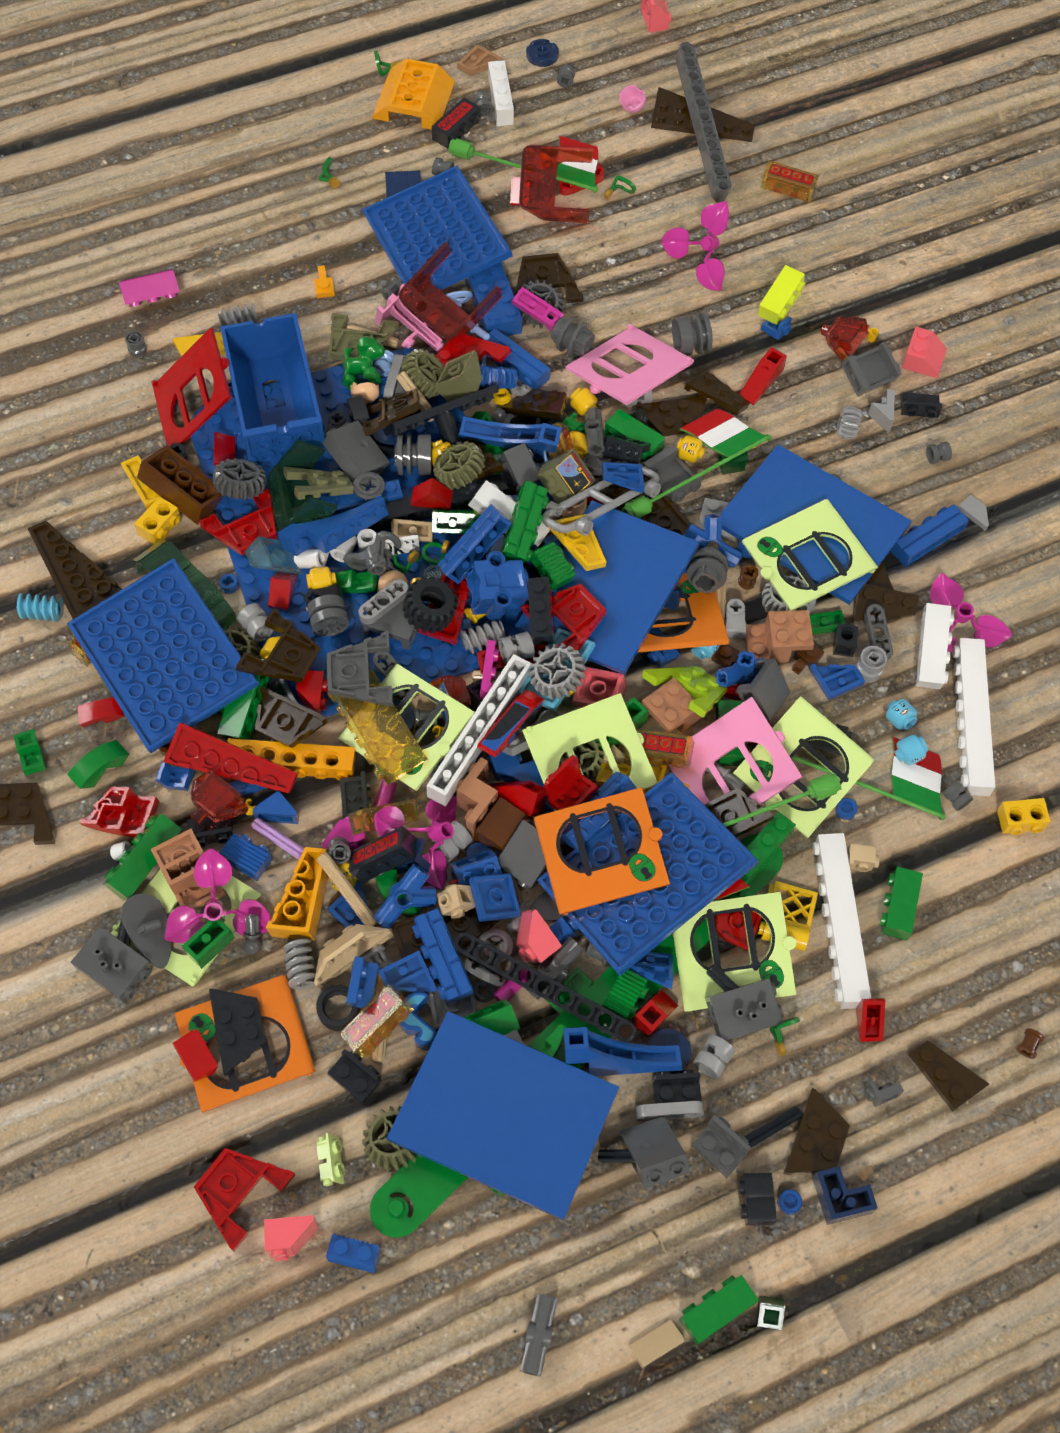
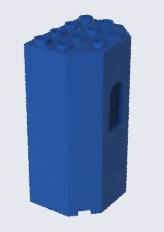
[220,313,325,468]

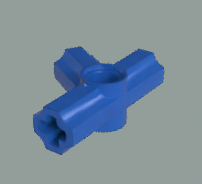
[684,514,743,568]
[716,651,766,687]
[373,864,437,928]

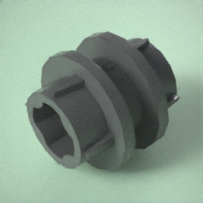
[551,316,595,357]
[687,546,729,594]

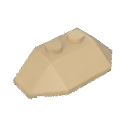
[314,924,394,989]

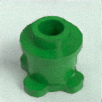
[561,412,585,434]

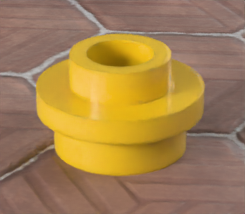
[493,388,511,406]

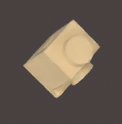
[847,843,880,872]

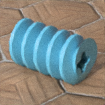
[17,593,63,622]

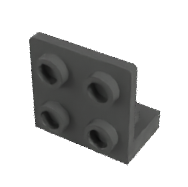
[691,1115,751,1179]

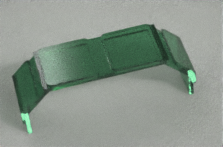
[132,539,236,630]

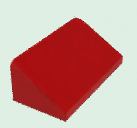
[214,432,235,468]
[173,1029,218,1082]

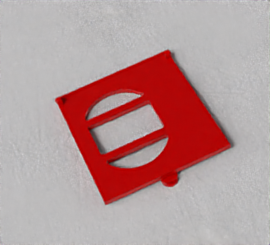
[151,328,231,446]

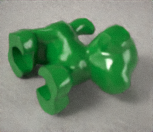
[342,336,385,390]

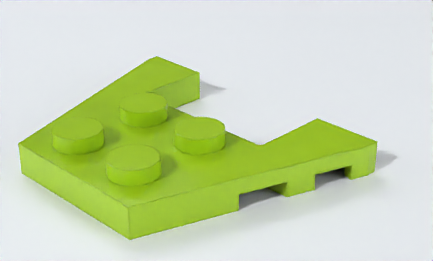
[642,666,727,718]

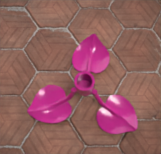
[661,201,729,291]
[930,573,1012,652]
[374,796,457,890]
[164,848,271,943]

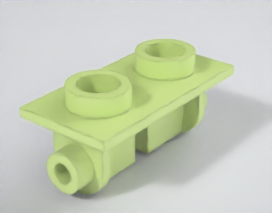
[316,1133,345,1186]

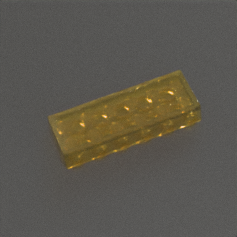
[326,664,428,785]

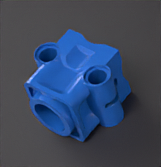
[466,551,529,622]

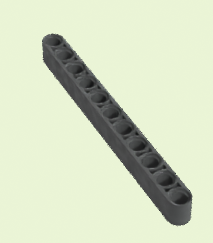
[676,42,732,202]

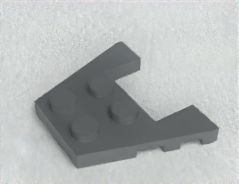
[327,631,393,707]

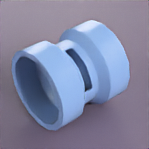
[373,350,394,377]

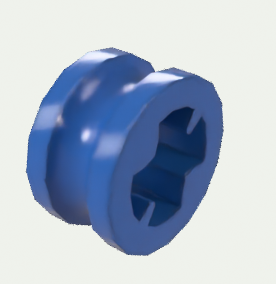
[219,574,239,594]

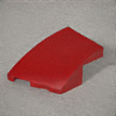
[80,786,160,837]

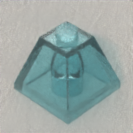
[244,536,303,575]

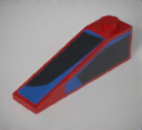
[477,689,544,757]

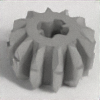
[837,406,862,439]

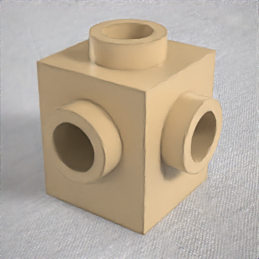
[437,884,475,918]

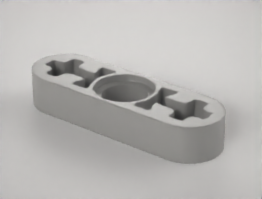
[383,354,405,401]
[359,579,408,624]
[636,1101,704,1121]

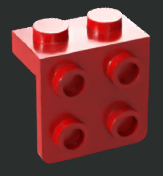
[544,755,598,810]

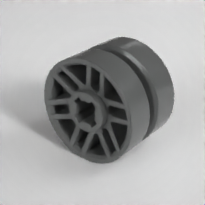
[307,595,349,636]

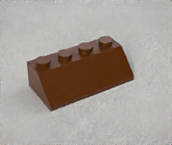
[137,445,224,524]

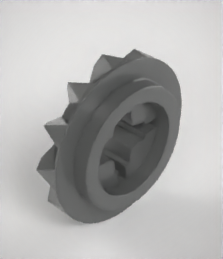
[353,472,385,501]

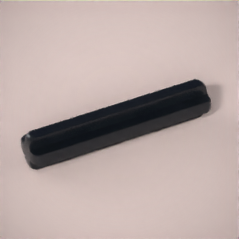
[744,1106,803,1148]

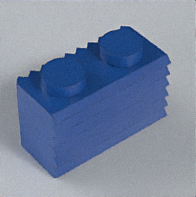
[219,833,272,881]
[326,1233,381,1273]

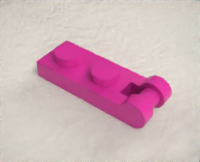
[511,287,565,332]
[480,640,499,700]

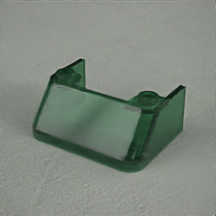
[267,440,337,532]

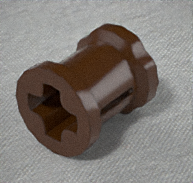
[738,564,759,590]
[1016,1028,1045,1059]

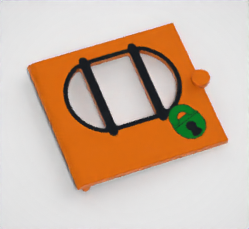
[637,573,729,653]
[534,787,670,915]
[174,975,316,1113]

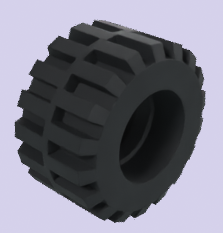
[402,577,458,634]

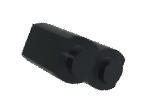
[737,1172,777,1226]

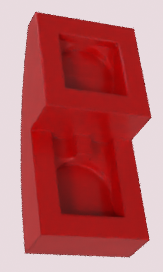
[77,697,125,727]

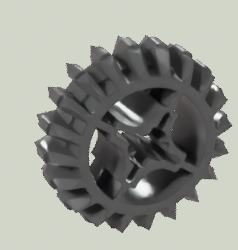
[517,279,564,329]
[213,458,267,501]

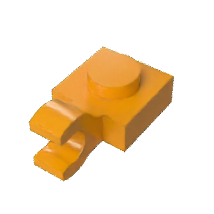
[314,265,335,298]

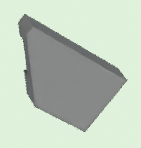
[958,495,989,531]

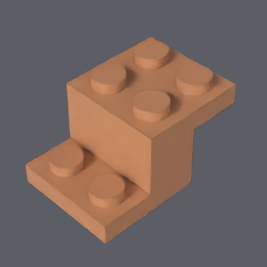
[745,610,814,663]
[641,678,714,734]
[456,757,498,839]
[151,829,226,911]

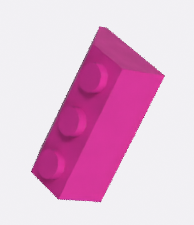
[119,269,179,307]

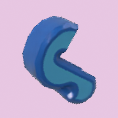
[398,991,437,1050]

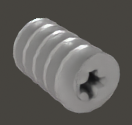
[218,304,258,326]
[460,620,506,654]
[283,939,316,990]

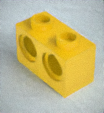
[134,496,181,545]
[997,798,1051,835]

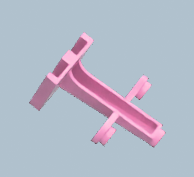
[375,284,445,352]

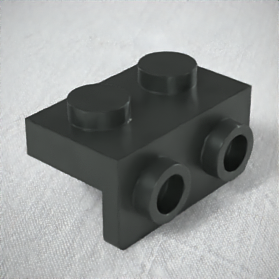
[340,771,373,819]

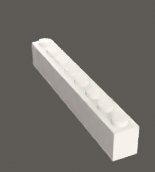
[952,638,995,796]
[427,654,532,807]
[812,833,871,1009]

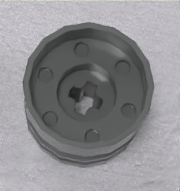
[672,313,713,356]
[395,434,432,476]

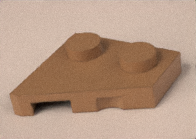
[457,44,503,76]

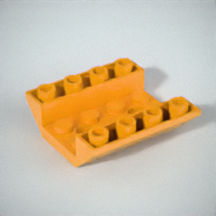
[372,58,455,130]

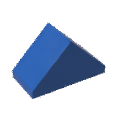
[253,791,299,824]

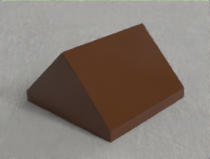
[473,797,528,850]

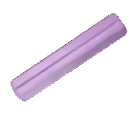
[251,818,304,860]

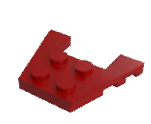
[434,332,511,368]
[199,489,278,555]
[521,584,606,662]
[194,1148,295,1252]

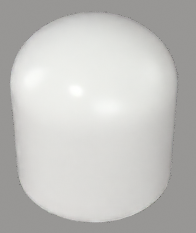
[110,841,132,861]

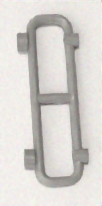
[542,465,661,536]

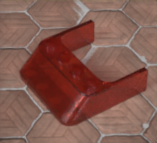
[519,145,593,223]
[399,242,503,340]

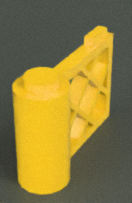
[758,881,818,952]

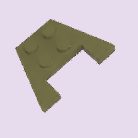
[329,313,400,361]
[283,467,354,499]

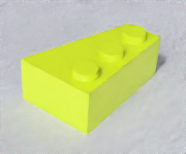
[758,265,806,325]

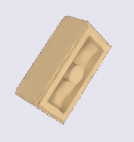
[391,519,432,542]
[629,1320,685,1369]

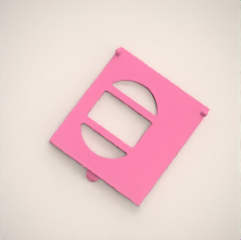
[566,324,694,405]
[664,697,803,805]

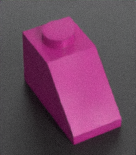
[322,815,366,851]

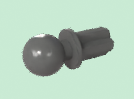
[243,914,261,955]

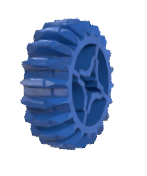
[479,365,518,389]

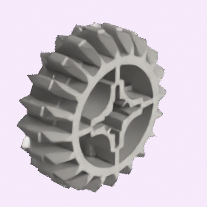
[761,574,816,614]
[529,643,586,700]

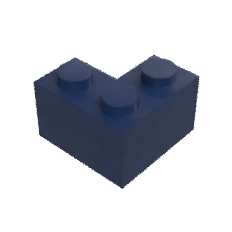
[812,1166,878,1225]

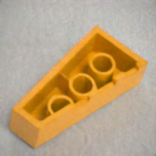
[265,847,329,941]

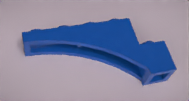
[459,416,562,455]
[277,496,389,556]
[489,752,555,813]
[564,1027,682,1076]

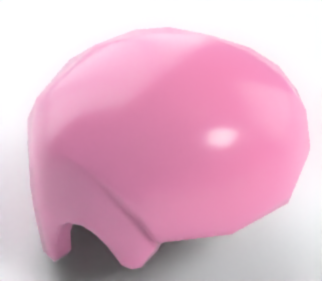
[619,85,646,113]

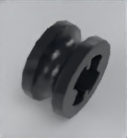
[474,980,494,1003]

